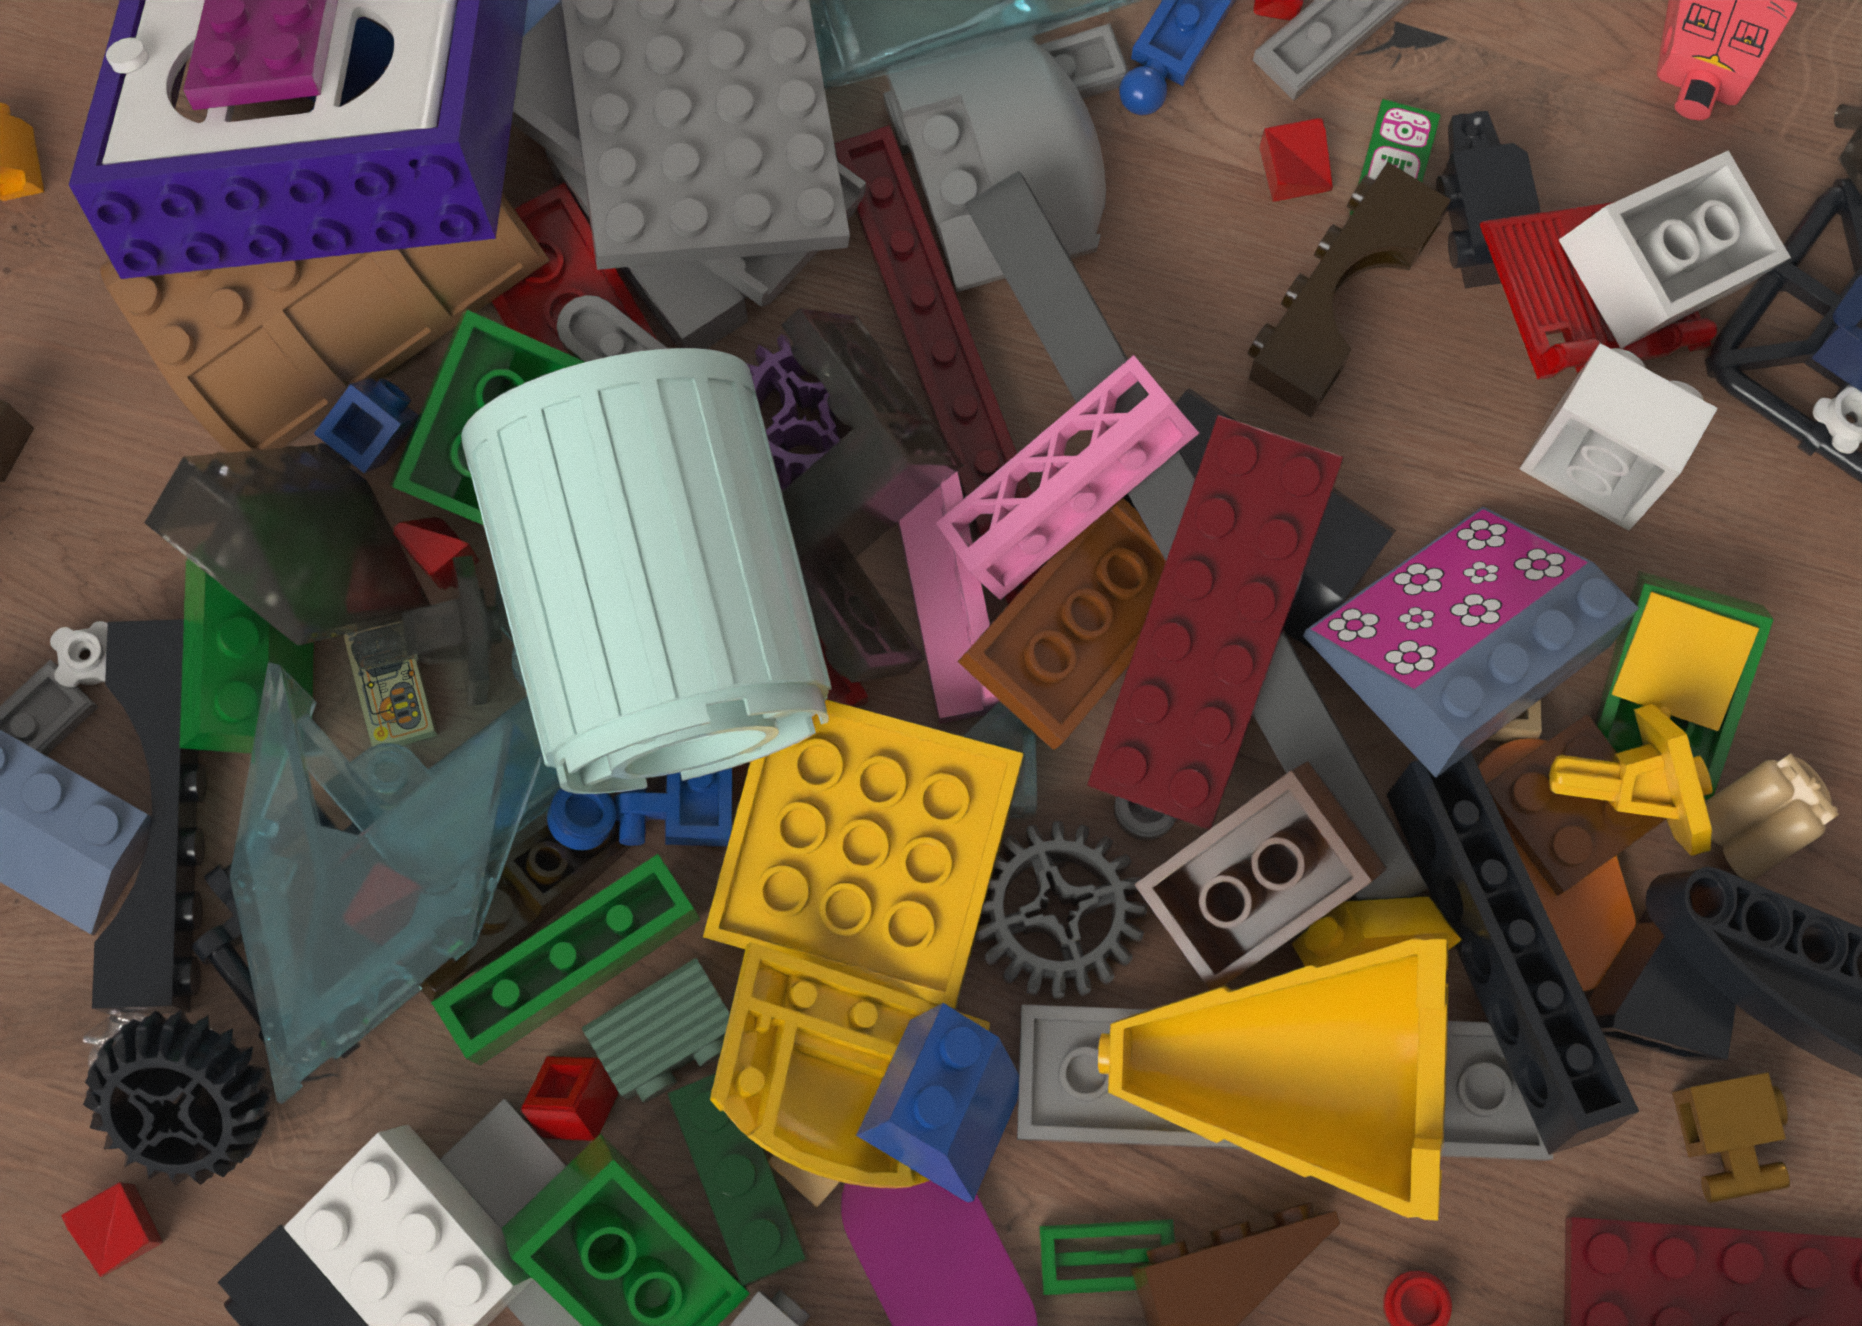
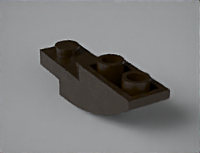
[389,819,631,1002]

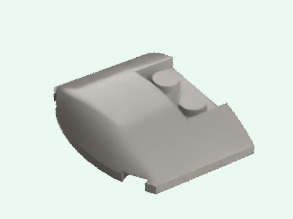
[886,30,1106,293]

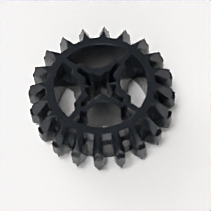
[83,1009,273,1186]

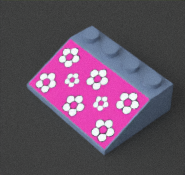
[1303,506,1639,778]

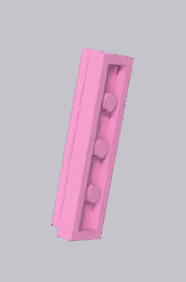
[935,355,1199,600]
[890,452,1003,724]

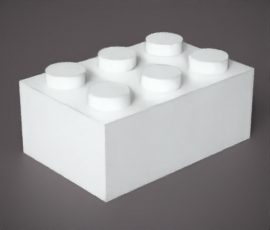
[1559,150,1791,349]
[1519,343,1718,531]
[284,1125,534,1326]

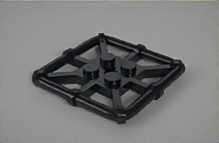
[1704,177,1862,483]

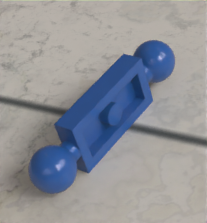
[1119,0,1236,116]

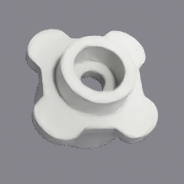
[1813,385,1862,454]
[50,621,108,688]

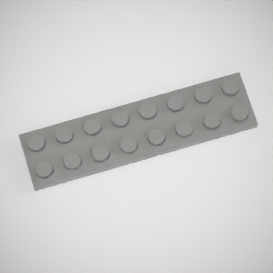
[1017,1005,1553,1161]

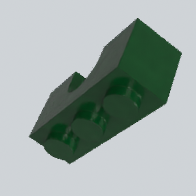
[667,1073,810,1286]

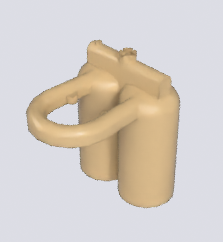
[1705,753,1839,882]

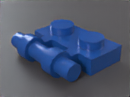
[614,768,732,847]

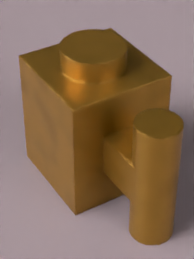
[1672,1072,1790,1203]

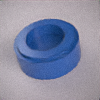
[547,788,616,850]

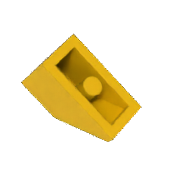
[1292,896,1462,967]

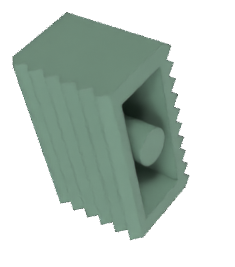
[582,958,730,1103]

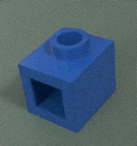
[314,378,418,473]

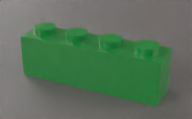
[431,854,701,1066]

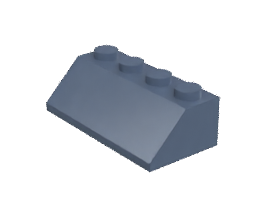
[0,730,151,935]

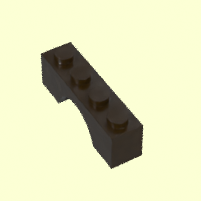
[1247,162,1451,418]

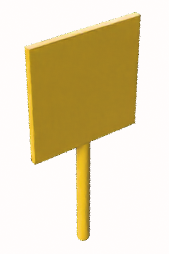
[1611,591,1759,731]

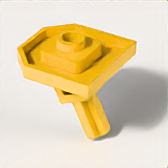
[1549,704,1712,856]

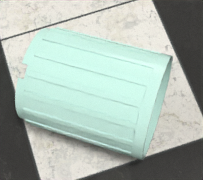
[461,348,832,794]

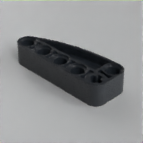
[1646,867,1862,1078]

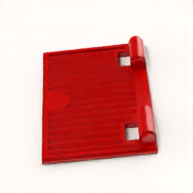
[1479,202,1717,380]

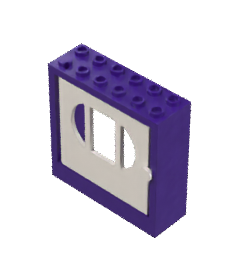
[69,0,528,279]

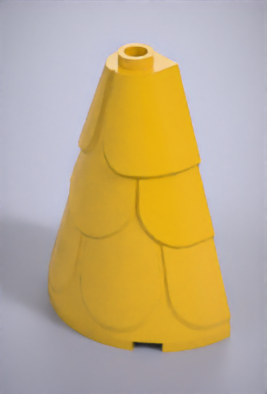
[1098,938,1449,1221]

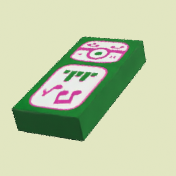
[1349,99,1441,215]

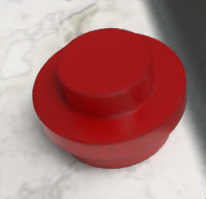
[1383,1271,1452,1326]

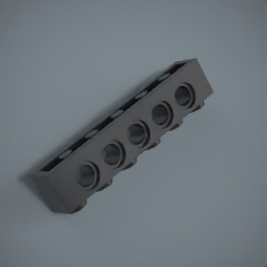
[1386,752,1639,1155]

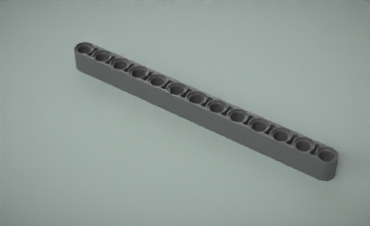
[964,171,1429,901]

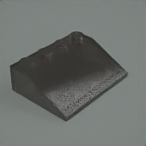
[144,443,431,645]

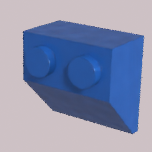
[856,1003,1019,1203]

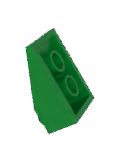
[1595,571,1774,800]
[501,1133,750,1326]

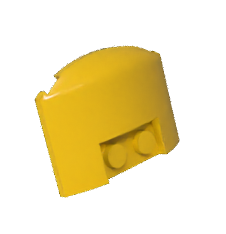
[710,942,990,1188]

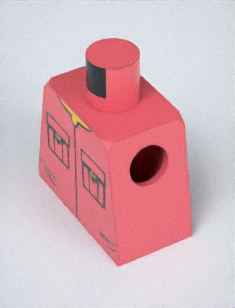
[1657,0,1798,121]

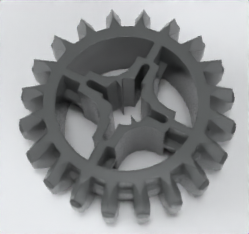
[975,821,1147,999]

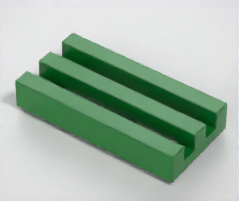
[1039,1219,1175,1295]

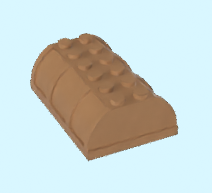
[100,64,550,473]

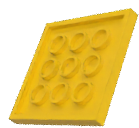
[703,699,1025,1009]

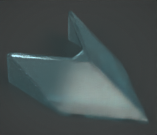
[230,662,543,1104]

